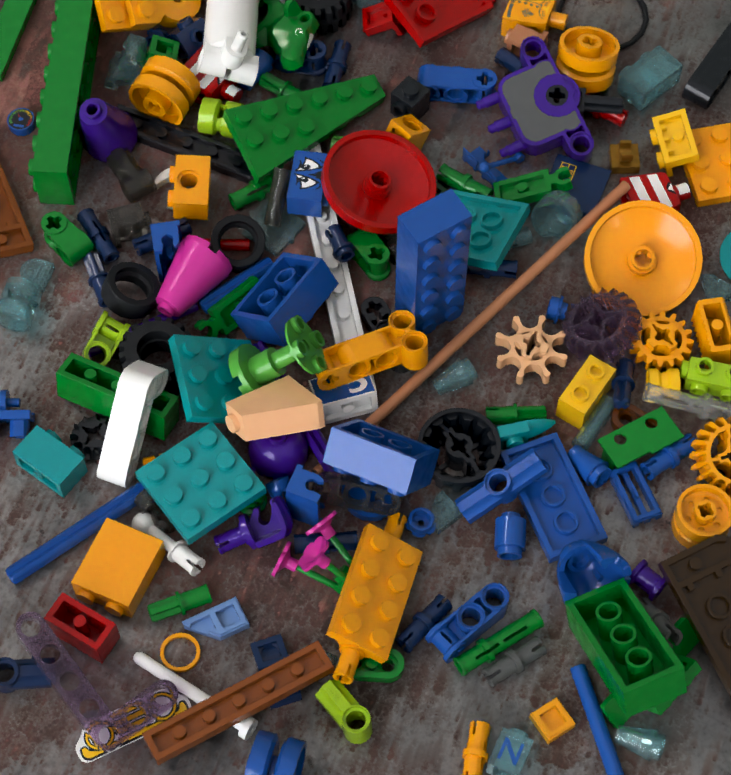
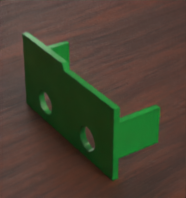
[597,406,684,470]

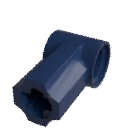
[0,657,56,694]

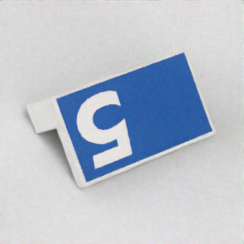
[308,375,378,425]

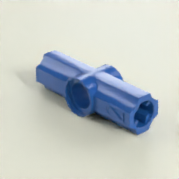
[455,448,548,524]

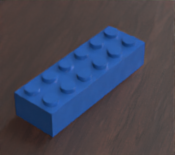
[395,188,472,335]

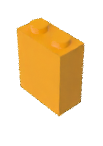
[71,518,166,618]

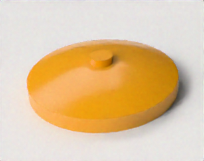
[583,200,703,318]

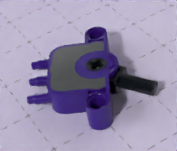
[476,36,624,163]

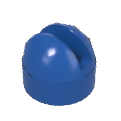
[265,475,290,498]

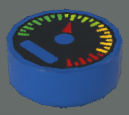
[7,108,36,136]

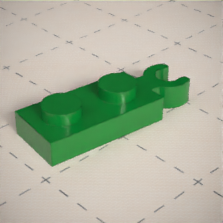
[493,167,573,204]
[194,276,259,337]

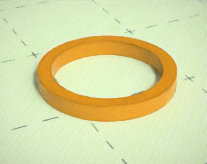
[160,633,201,673]

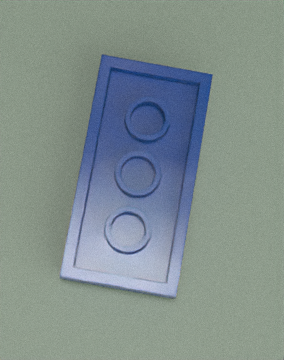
[500,432,608,563]

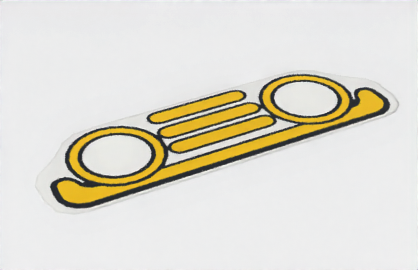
[75,689,191,763]

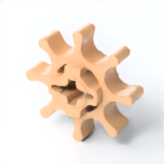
[495,315,568,385]

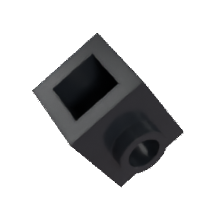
[390,75,430,120]

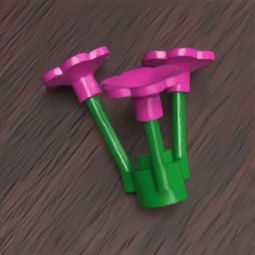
[271,510,353,594]

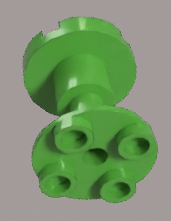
[228,315,327,395]

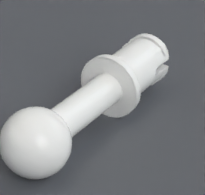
[131,512,206,576]

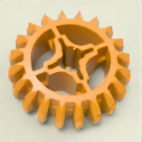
[689,416,731,498]

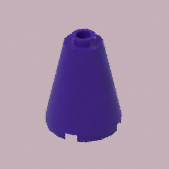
[79,98,138,162]

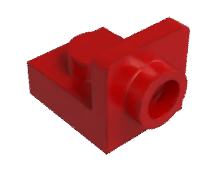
[362,2,404,36]

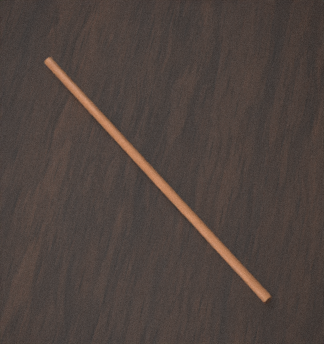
[313,180,631,477]

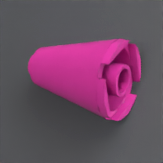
[156,234,232,318]

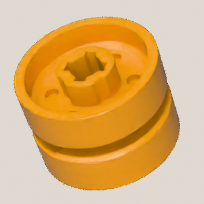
[671,484,731,549]

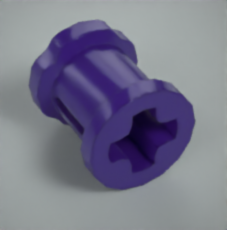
[630,559,668,601]

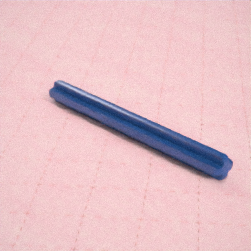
[5,482,150,584]

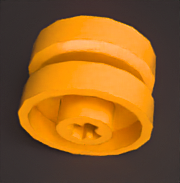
[555,26,620,93]
[128,55,201,125]

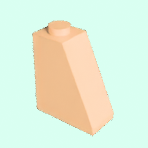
[225,375,325,442]

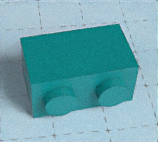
[12,425,88,498]

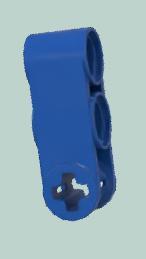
[417,64,497,104]
[425,582,510,663]

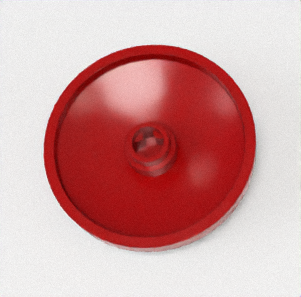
[321,130,436,234]

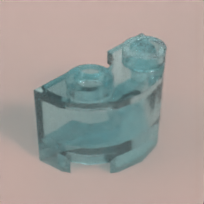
[104,33,148,90]

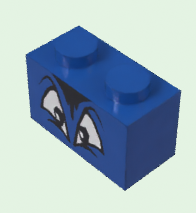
[287,150,329,217]

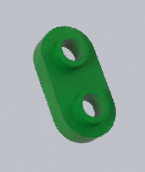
[354,648,404,683]

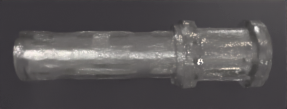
[642,383,731,421]

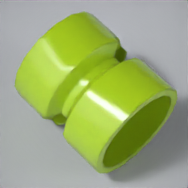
[197,97,244,139]

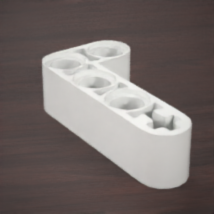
[97,360,168,488]

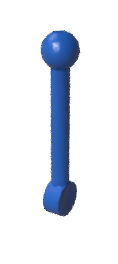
[479,152,525,173]

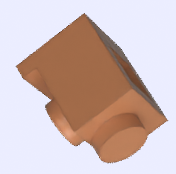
[504,24,549,58]

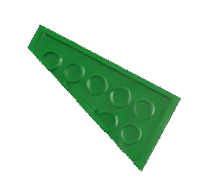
[223,74,386,184]

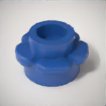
[546,296,568,324]
[405,507,436,538]

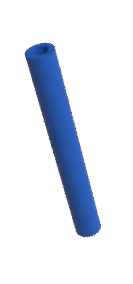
[570,664,625,775]

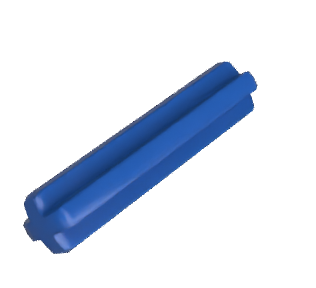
[199,257,274,314]

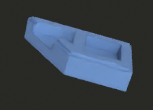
[182,597,250,641]

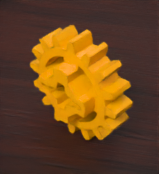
[627,310,694,372]

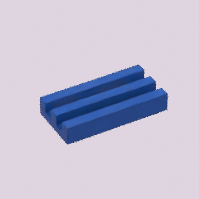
[609,461,663,528]

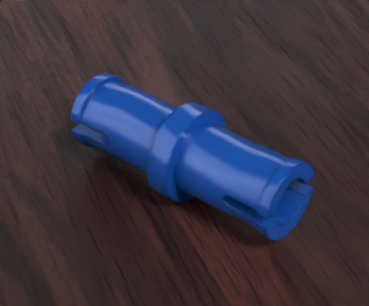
[640,433,696,481]

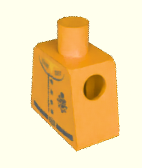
[501,0,569,36]

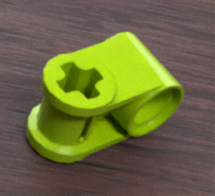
[82,310,131,366]

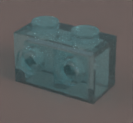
[617,45,683,111]

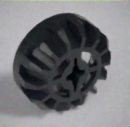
[418,408,501,492]

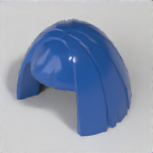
[557,539,632,604]

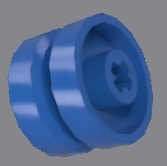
[244,730,307,775]

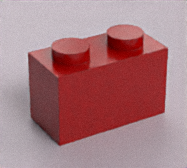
[43,592,120,663]

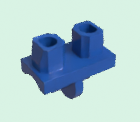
[0,390,35,439]

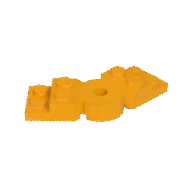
[94,0,201,33]

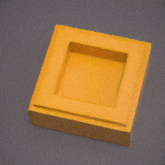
[529,697,576,744]

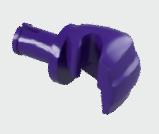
[214,495,294,555]

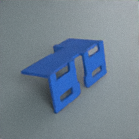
[462,146,508,188]

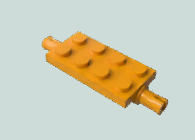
[326,511,423,684]

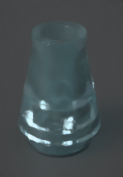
[431,357,478,396]
[614,724,666,762]

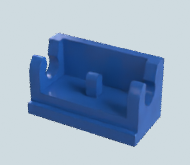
[150,220,183,282]
[285,464,325,526]

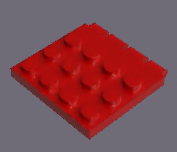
[383,0,497,48]

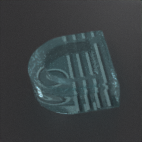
[20,258,55,292]

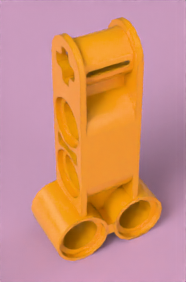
[315,310,429,391]

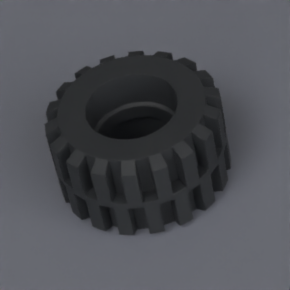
[285,0,352,36]
[119,317,191,396]

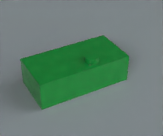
[565,578,687,718]

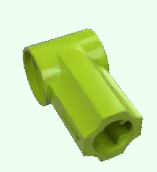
[315,679,373,744]

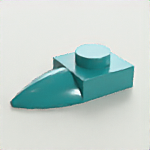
[497,419,556,450]

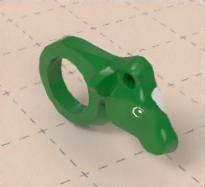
[256,0,320,71]

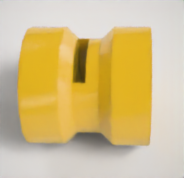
[645,368,681,398]

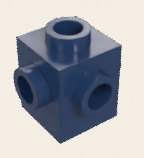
[166,16,205,59]

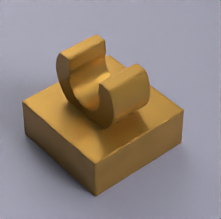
[608,140,640,174]

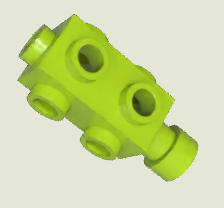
[680,356,731,402]

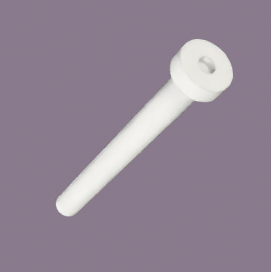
[133,652,258,741]

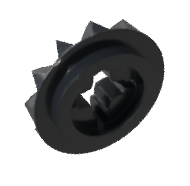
[70,413,109,460]

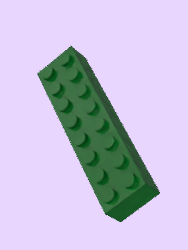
[28,0,101,205]

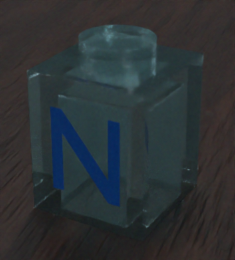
[486,727,534,775]

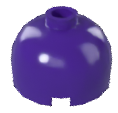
[248,432,309,480]

